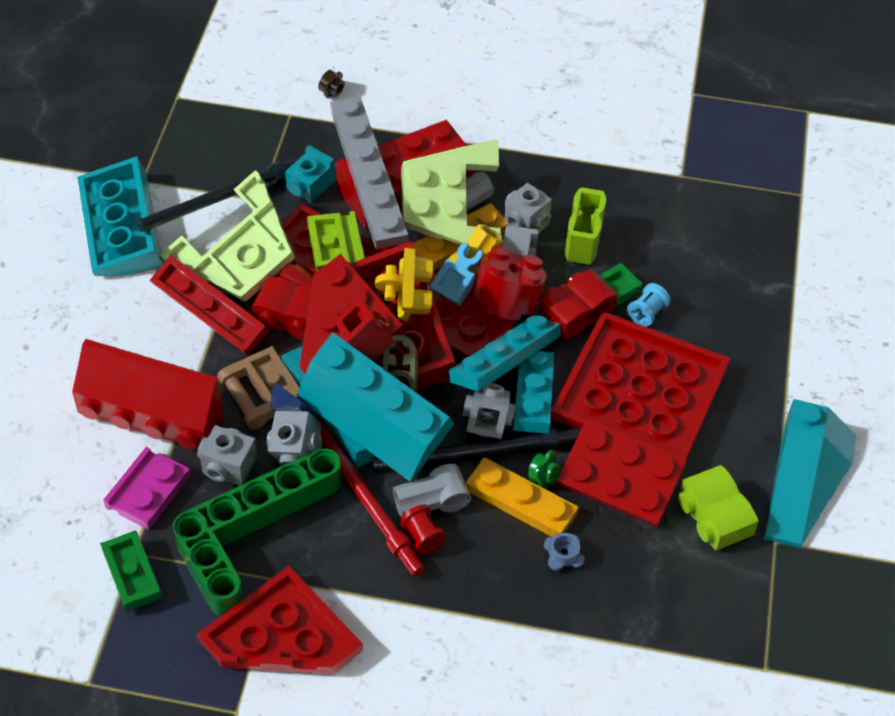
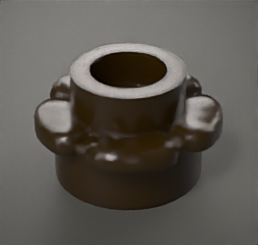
[318,69,345,98]

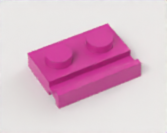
[103,447,191,530]

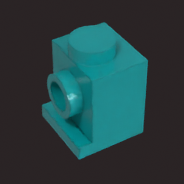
[285,145,335,203]

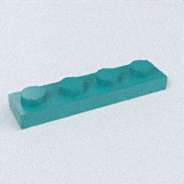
[449,316,561,391]

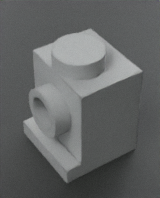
[502,225,539,256]

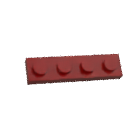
[149,255,270,356]

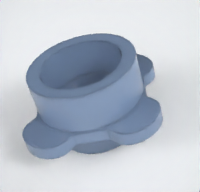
[544,533,585,571]

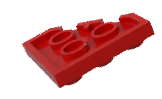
[299,253,406,374]
[197,566,363,674]

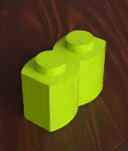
[565,187,606,265]
[678,465,759,551]

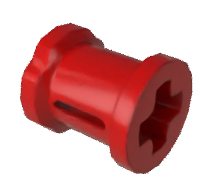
[400,504,447,554]

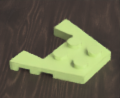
[401,139,501,245]
[160,170,295,302]

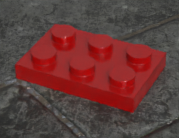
[557,418,687,528]

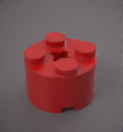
[471,245,547,320]

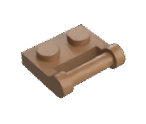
[217,347,300,430]

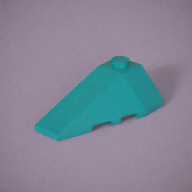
[764,399,856,548]

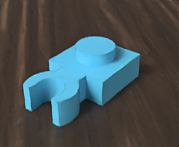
[429,242,484,306]

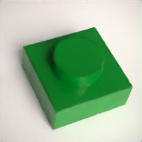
[599,263,643,307]

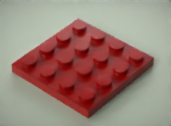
[550,311,730,460]

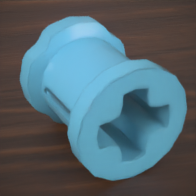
[627,283,671,327]

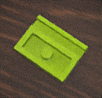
[307,211,364,272]

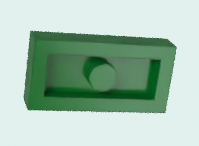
[100,530,162,612]

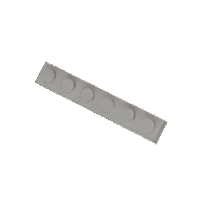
[330,96,408,250]

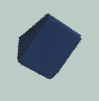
[269,384,319,420]

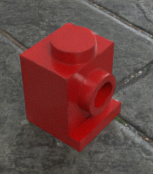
[334,297,394,362]

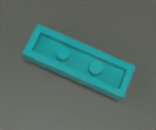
[513,351,554,434]

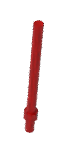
[312,409,425,577]

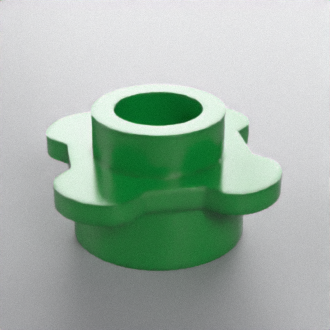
[529,450,561,490]

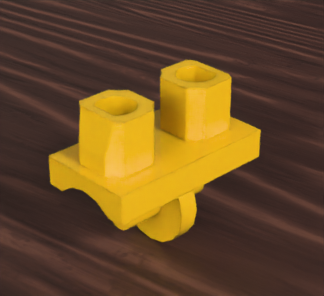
[375,248,433,321]

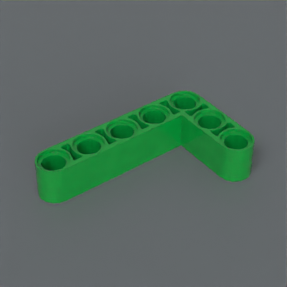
[173,449,342,616]

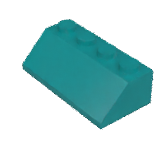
[296,332,454,482]

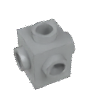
[504,183,552,233]
[462,383,515,439]
[267,411,322,466]
[197,425,257,486]

